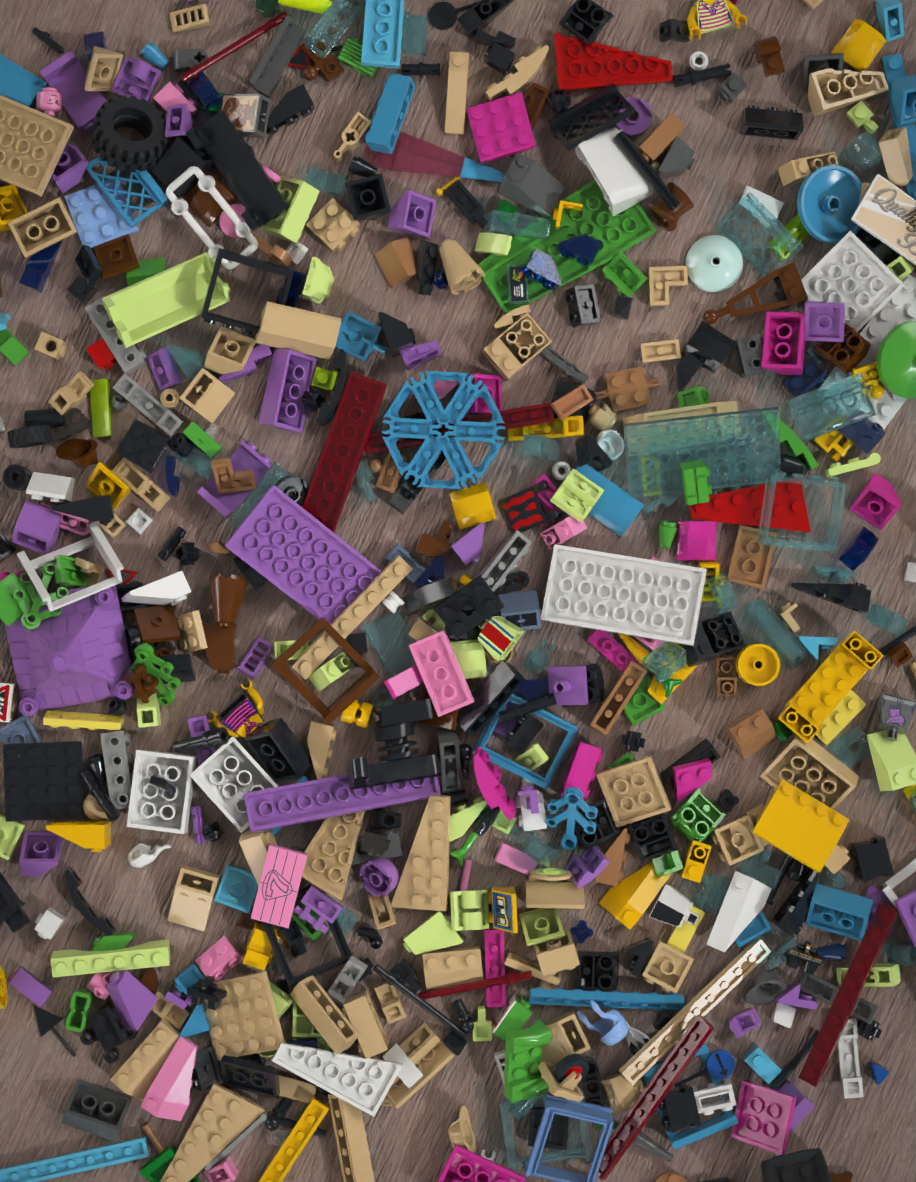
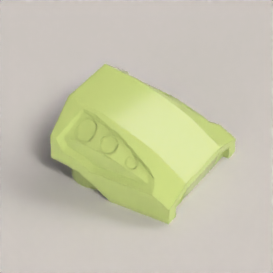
[302,257,334,304]
[450,639,487,679]

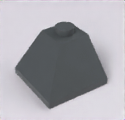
[657,137,695,179]

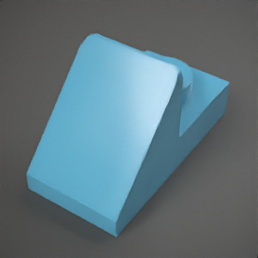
[796,636,838,660]

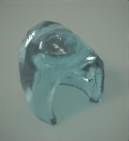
[845,132,882,170]

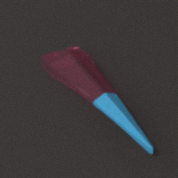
[374,132,506,182]

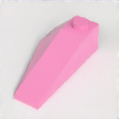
[140,1036,197,1121]

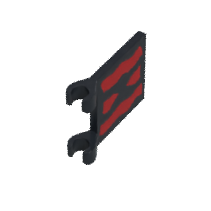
[499,481,561,533]

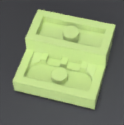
[550,468,604,523]

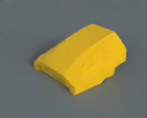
[831,19,886,72]
[449,482,496,530]

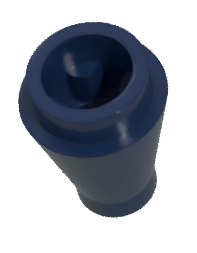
[818,943,846,962]

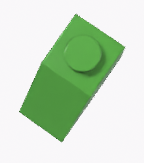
[91,932,136,951]

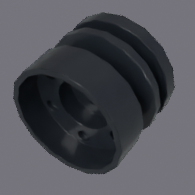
[373,722,419,761]

